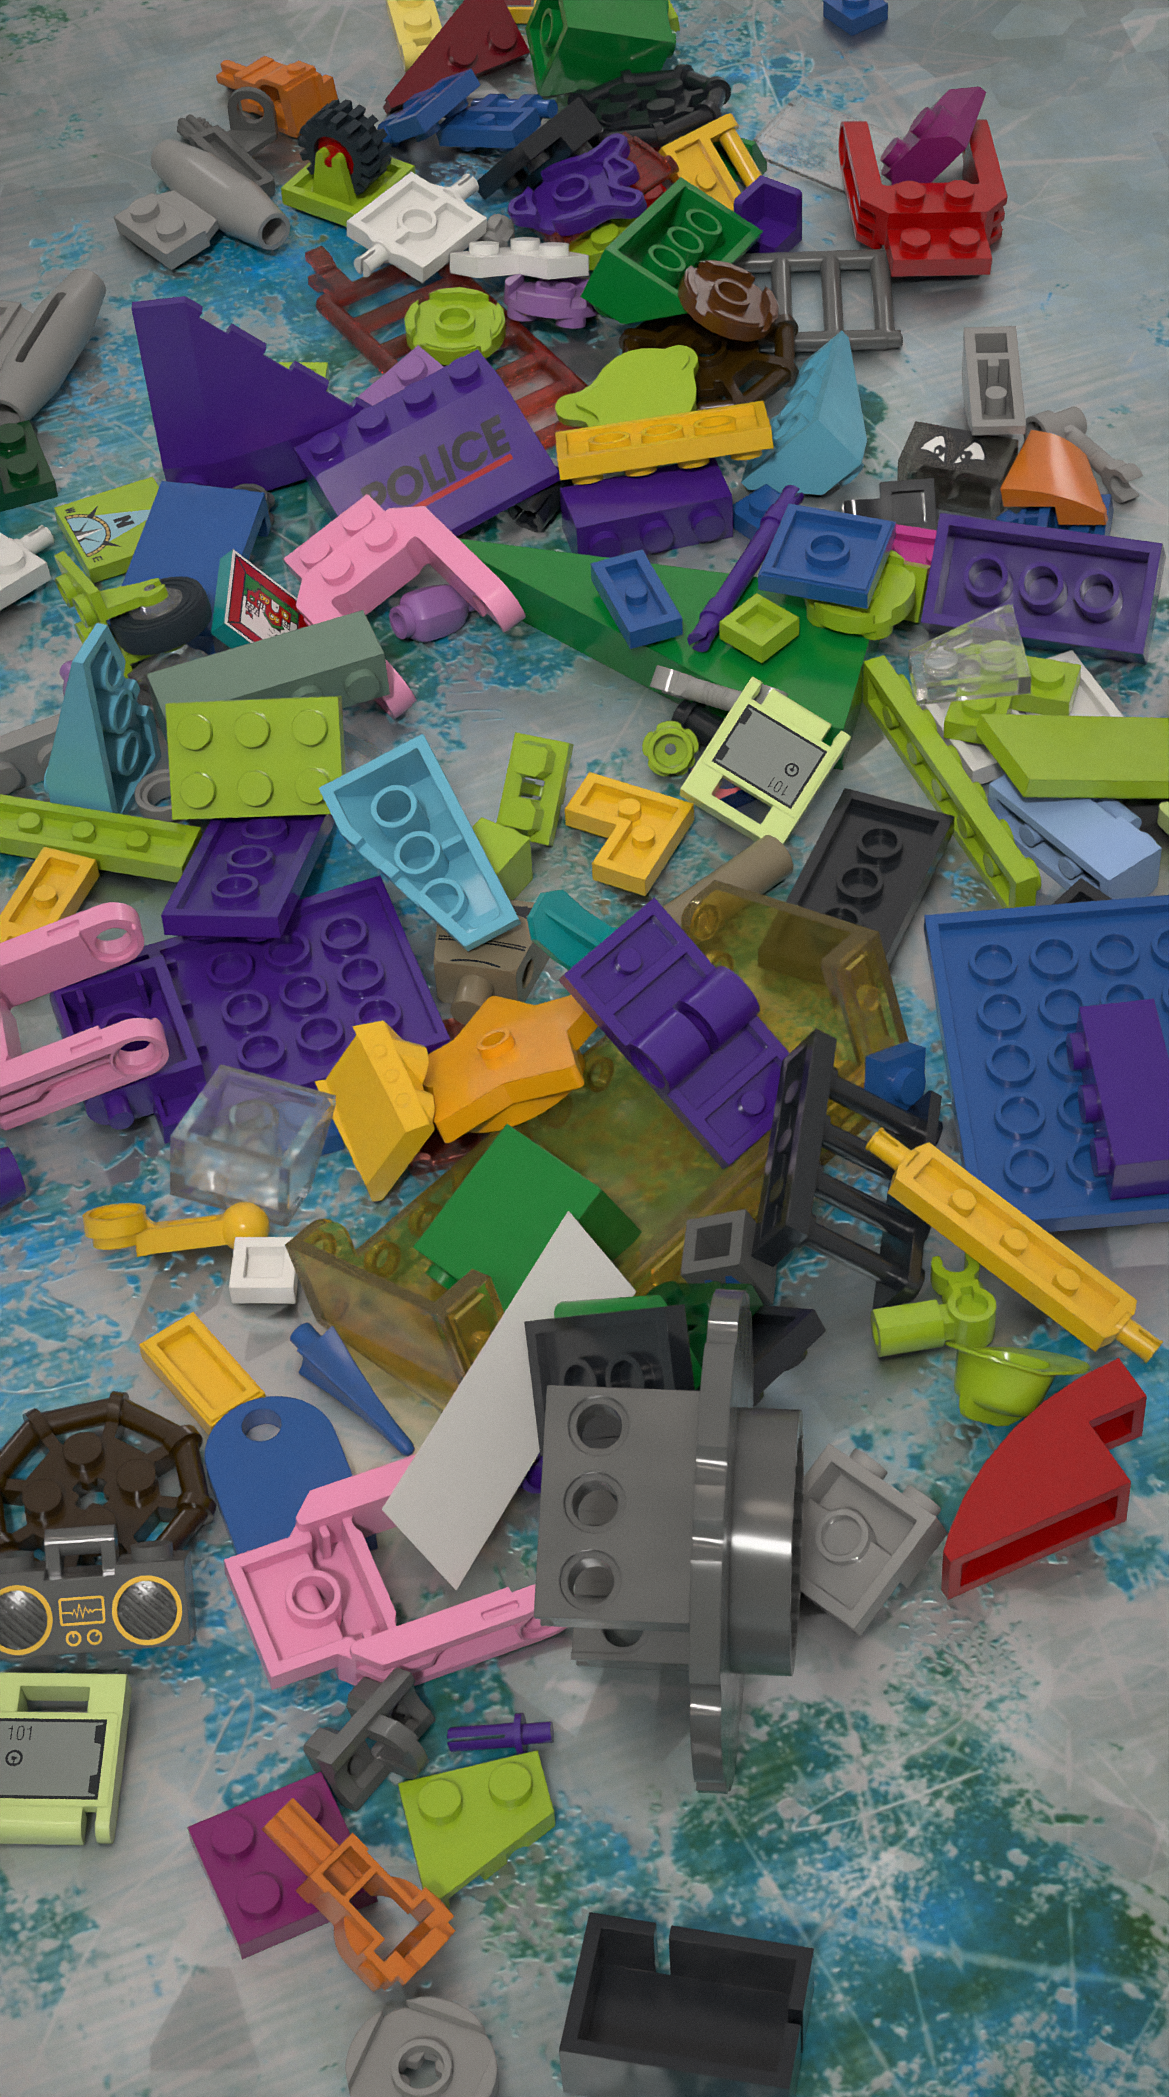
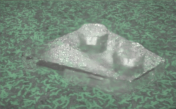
[908,604,1031,705]

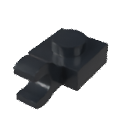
[842,478,937,530]

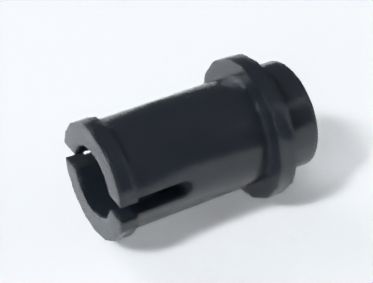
[671,700,724,747]

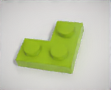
[944,646,1081,745]

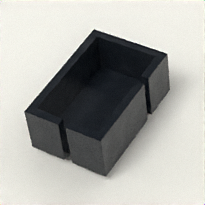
[559,1912,814,2097]

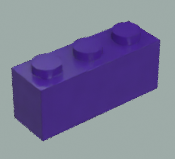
[560,457,733,558]
[1066,999,1169,1200]

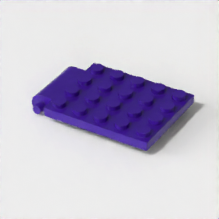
[49,875,451,1144]

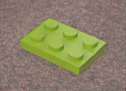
[165,696,346,820]

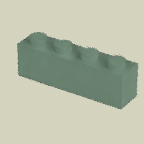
[146,610,390,745]

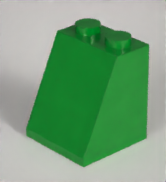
[525,0,676,97]
[413,1124,642,1326]

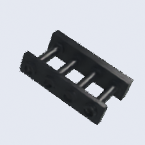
[751,1028,943,1310]

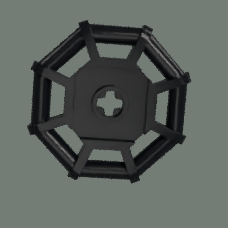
[567,64,731,152]

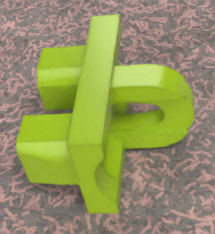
[496,732,574,846]

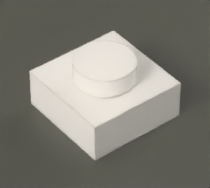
[229,1237,301,1304]

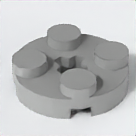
[345,1997,499,2097]

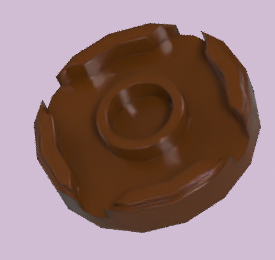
[677,260,779,342]

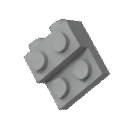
[800,1443,948,1636]

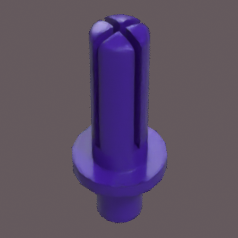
[447,1713,554,1755]

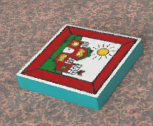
[211,549,307,649]

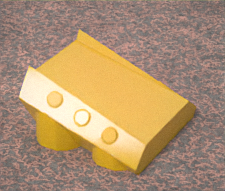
[314,1020,435,1202]

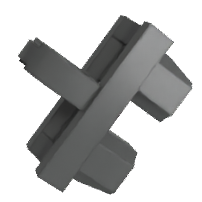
[303,1667,435,1812]

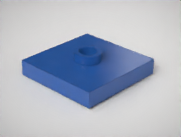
[758,504,896,609]

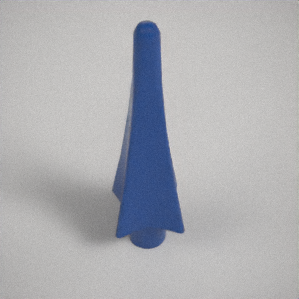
[290,1323,415,1456]

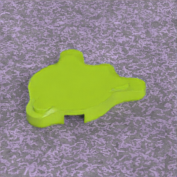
[555,345,699,468]

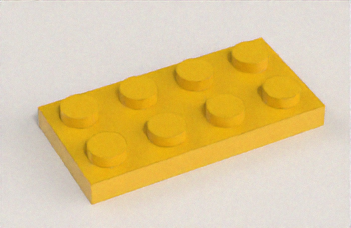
[555,401,774,485]

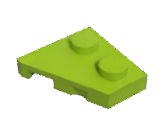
[398,1750,555,1909]

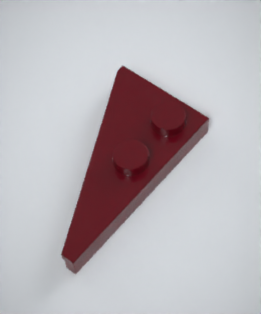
[383,0,530,115]

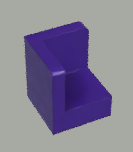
[734,175,802,253]

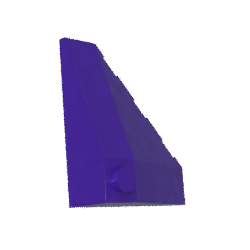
[131,296,372,491]

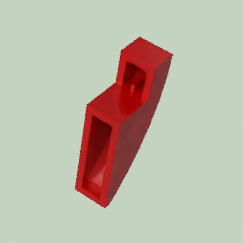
[941,1358,1147,1600]

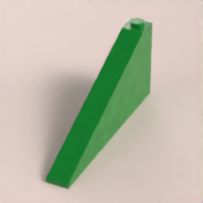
[458,538,880,770]

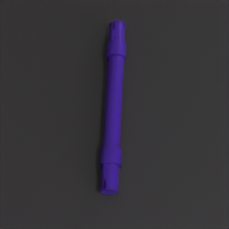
[687,485,804,652]

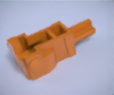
[216,56,338,138]
[261,1798,456,1992]

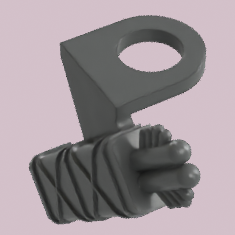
[177,87,278,197]

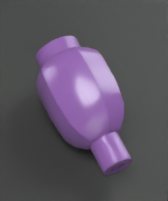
[389,584,475,642]

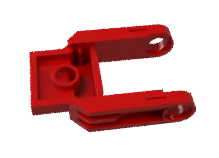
[838,119,1008,277]

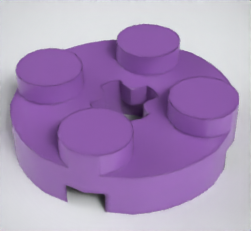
[504,274,600,329]

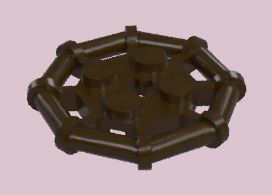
[619,313,799,411]
[0,1391,217,1568]

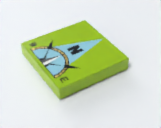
[54,476,159,584]

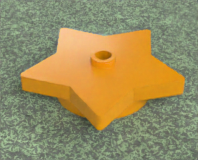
[422,995,598,1143]

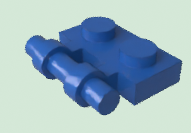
[377,69,481,147]
[436,93,558,152]

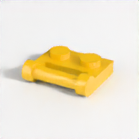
[657,113,762,212]

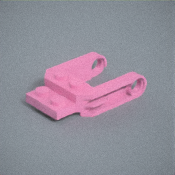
[283,494,526,720]
[0,902,169,1131]
[224,1454,567,1690]

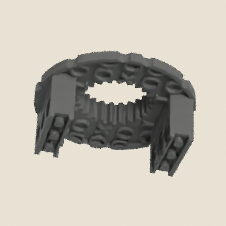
[534,1289,804,1794]

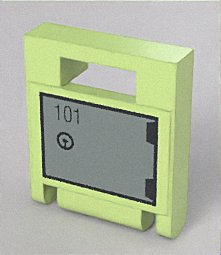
[679,677,852,845]
[0,1672,132,1845]

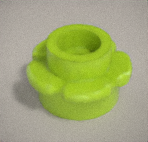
[642,721,699,777]

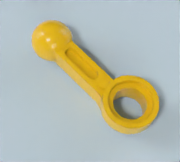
[82,1202,270,1257]

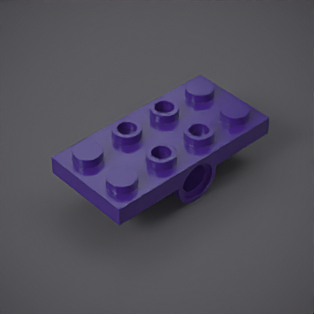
[559,897,790,1169]

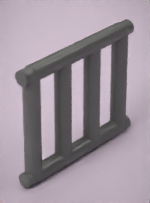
[734,249,903,354]

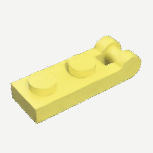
[385,0,442,72]

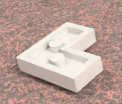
[450,237,589,280]

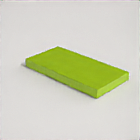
[975,714,1169,799]

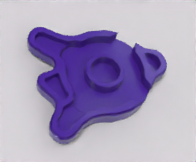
[508,133,647,236]

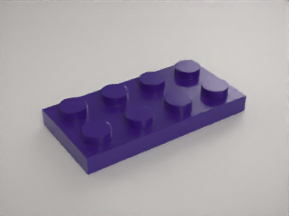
[161,814,335,942]

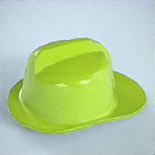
[945,1341,1091,1426]

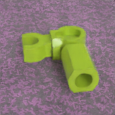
[870,1253,997,1357]

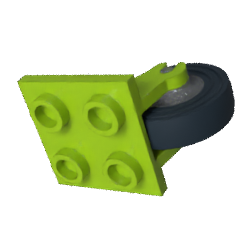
[54,551,212,683]

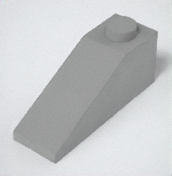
[962,326,1026,435]

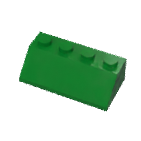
[580,177,763,325]

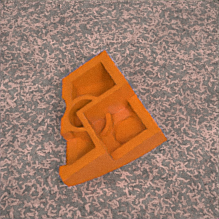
[1000,430,1108,525]

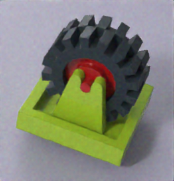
[281,99,416,227]

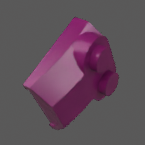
[880,86,987,185]

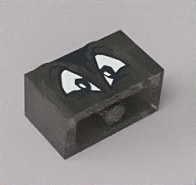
[897,421,1018,520]

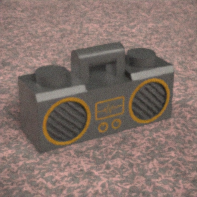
[0,1524,197,1659]

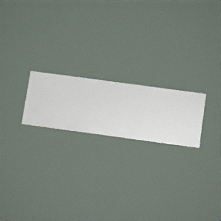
[382,1211,636,1590]

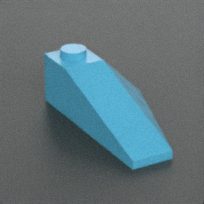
[44,623,162,815]
[319,734,521,951]

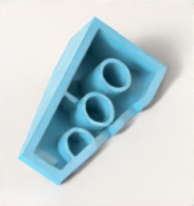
[741,331,867,495]

